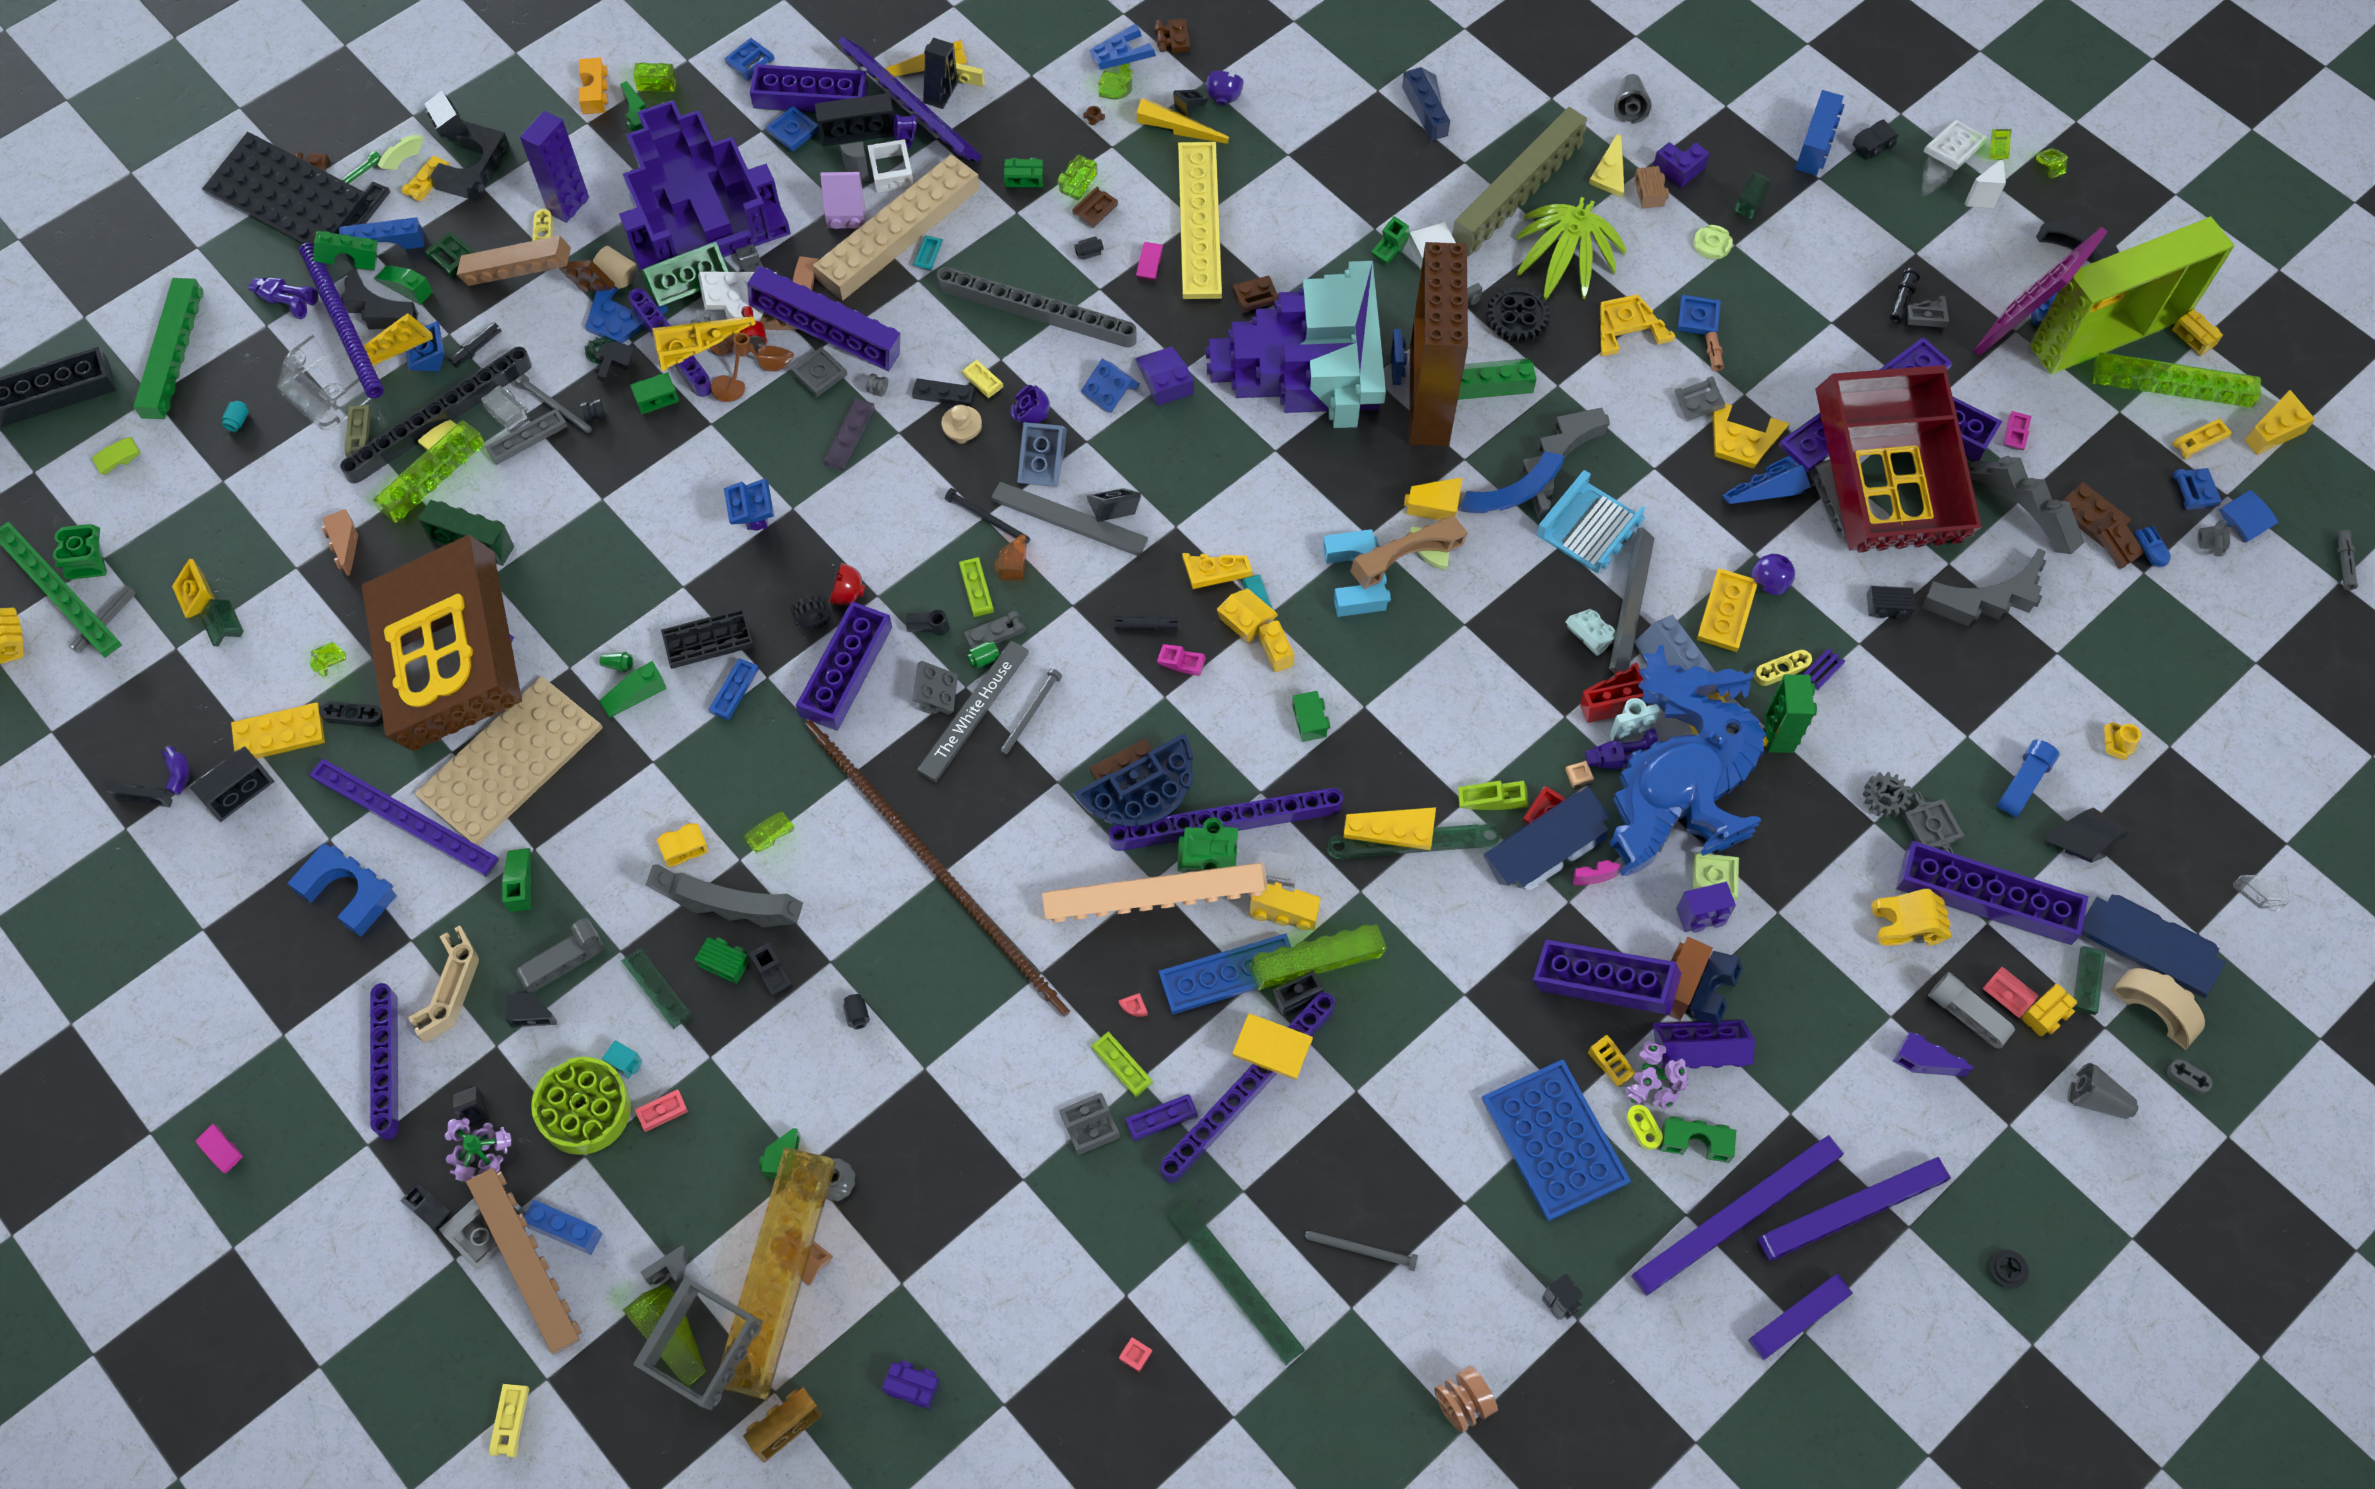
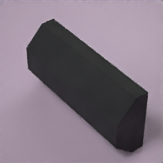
[661,608,754,669]

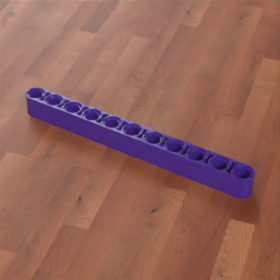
[1109,788,1343,851]
[1161,992,1335,1183]
[1631,1135,1844,1296]

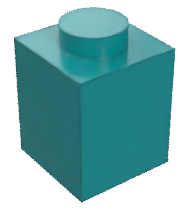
[601,1040,642,1079]

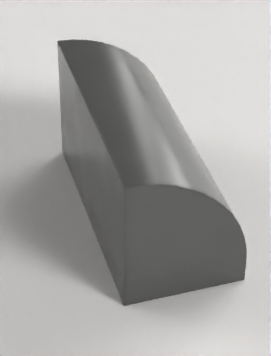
[840,142,870,182]

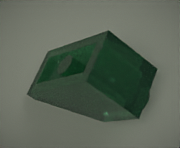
[1735,171,1771,219]

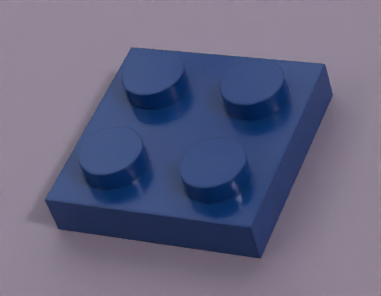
[766,106,819,152]
[1677,295,1721,335]
[1391,329,1407,385]

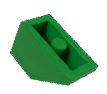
[759,1128,801,1180]

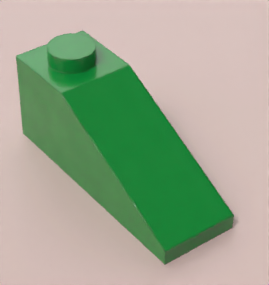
[374,265,432,305]
[599,661,667,718]

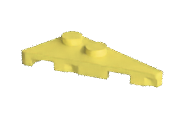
[1589,134,1624,198]

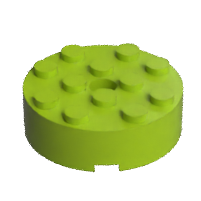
[532,1057,631,1155]

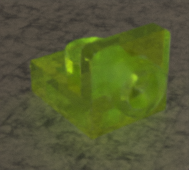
[2036,148,2067,178]
[310,642,346,678]

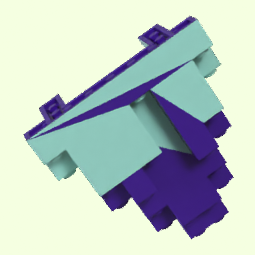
[1206,261,1386,428]

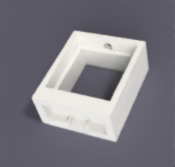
[868,139,914,193]

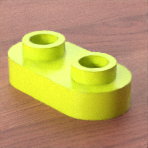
[1626,1105,1663,1150]

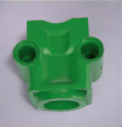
[1178,818,1238,873]

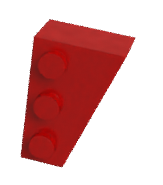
[1580,662,1649,723]

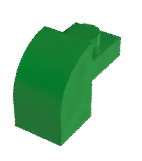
[1371,216,1410,265]

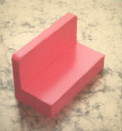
[1983,967,2038,1018]

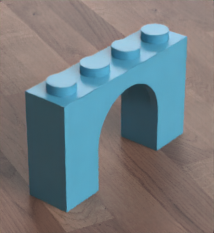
[1322,529,1391,617]

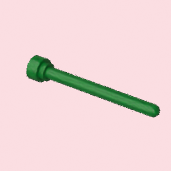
[341,150,381,184]

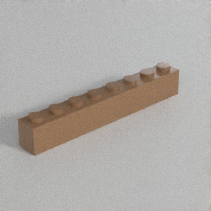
[466,1168,582,1355]

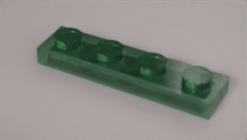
[621,948,692,1030]

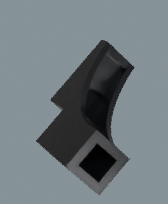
[2036,215,2119,263]
[341,270,419,329]

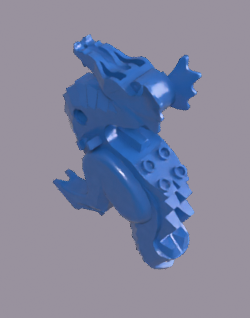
[1610,645,1766,876]

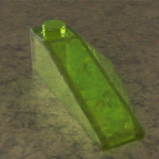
[623,1283,706,1387]

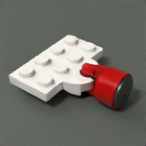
[698,272,777,352]

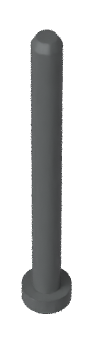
[515,374,592,433]
[1001,668,1062,755]
[1305,1231,1418,1272]

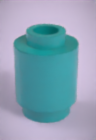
[221,401,249,432]

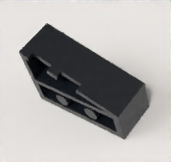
[923,37,958,109]

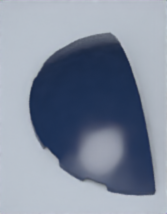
[1073,733,1194,826]

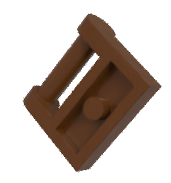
[1233,275,1278,314]

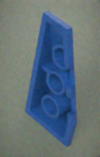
[1722,456,1811,504]

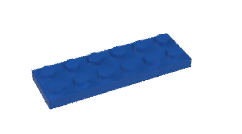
[1159,933,1301,1015]

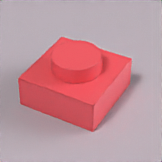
[1119,1337,1152,1373]

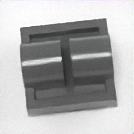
[912,661,958,715]

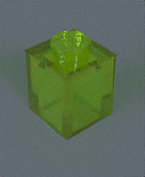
[1990,129,2012,160]

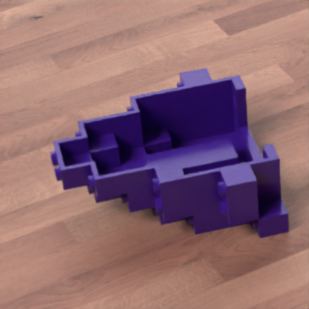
[619,100,791,285]

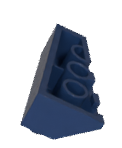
[1402,67,1450,141]

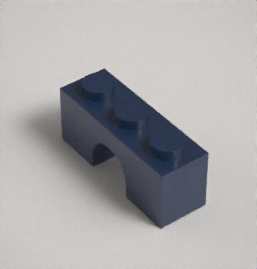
[1689,951,1743,1025]

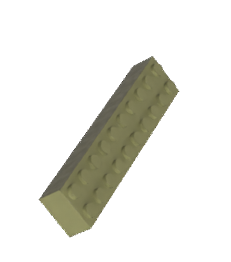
[1452,107,1587,257]

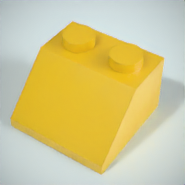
[1217,588,1278,644]

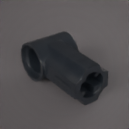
[906,609,950,636]

